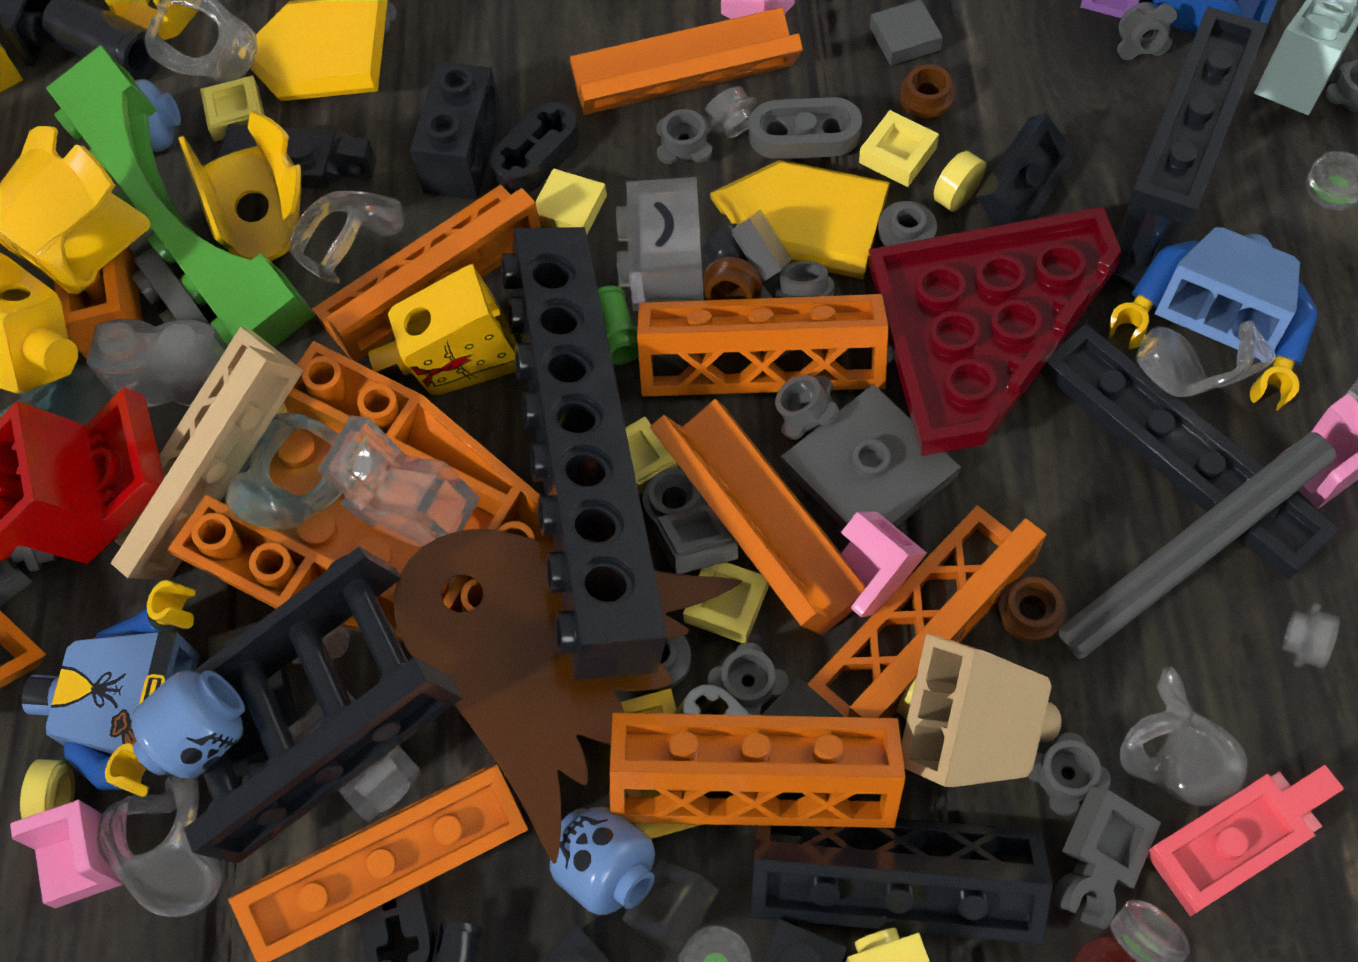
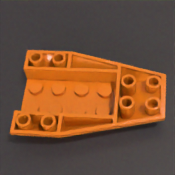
[168,341,595,642]

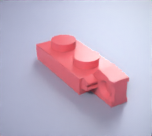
[1147,765,1344,917]

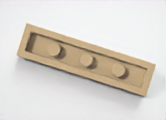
[111,327,303,580]

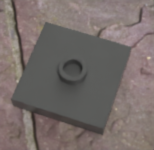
[781,384,961,529]

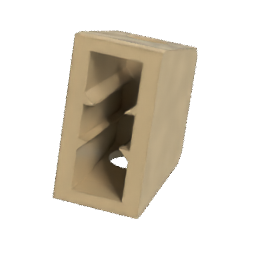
[901,633,1062,787]

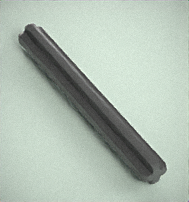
[1058,432,1336,659]

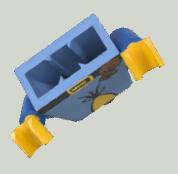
[1109,227,1318,411]
[22,580,199,797]

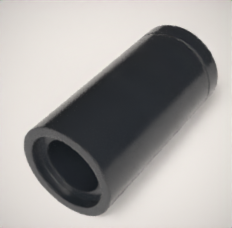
[42,0,163,81]

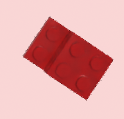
[0,387,164,564]

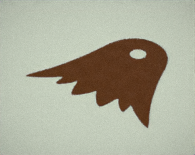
[394,529,742,864]

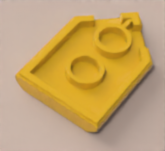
[237,0,388,101]
[710,160,890,279]

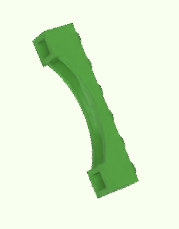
[46,45,316,348]

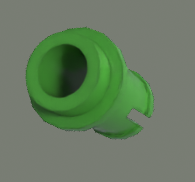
[598,286,639,365]

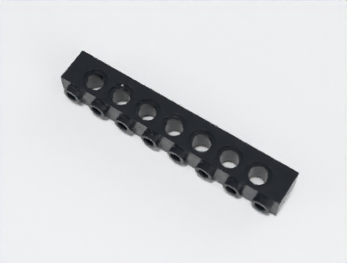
[501,227,668,680]

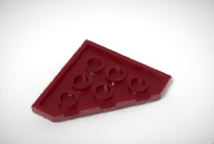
[868,206,1121,456]

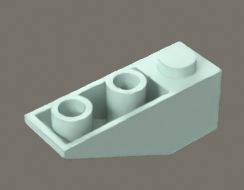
[1254,0,1358,115]

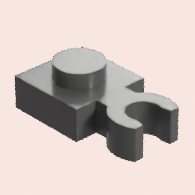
[1052,786,1161,930]

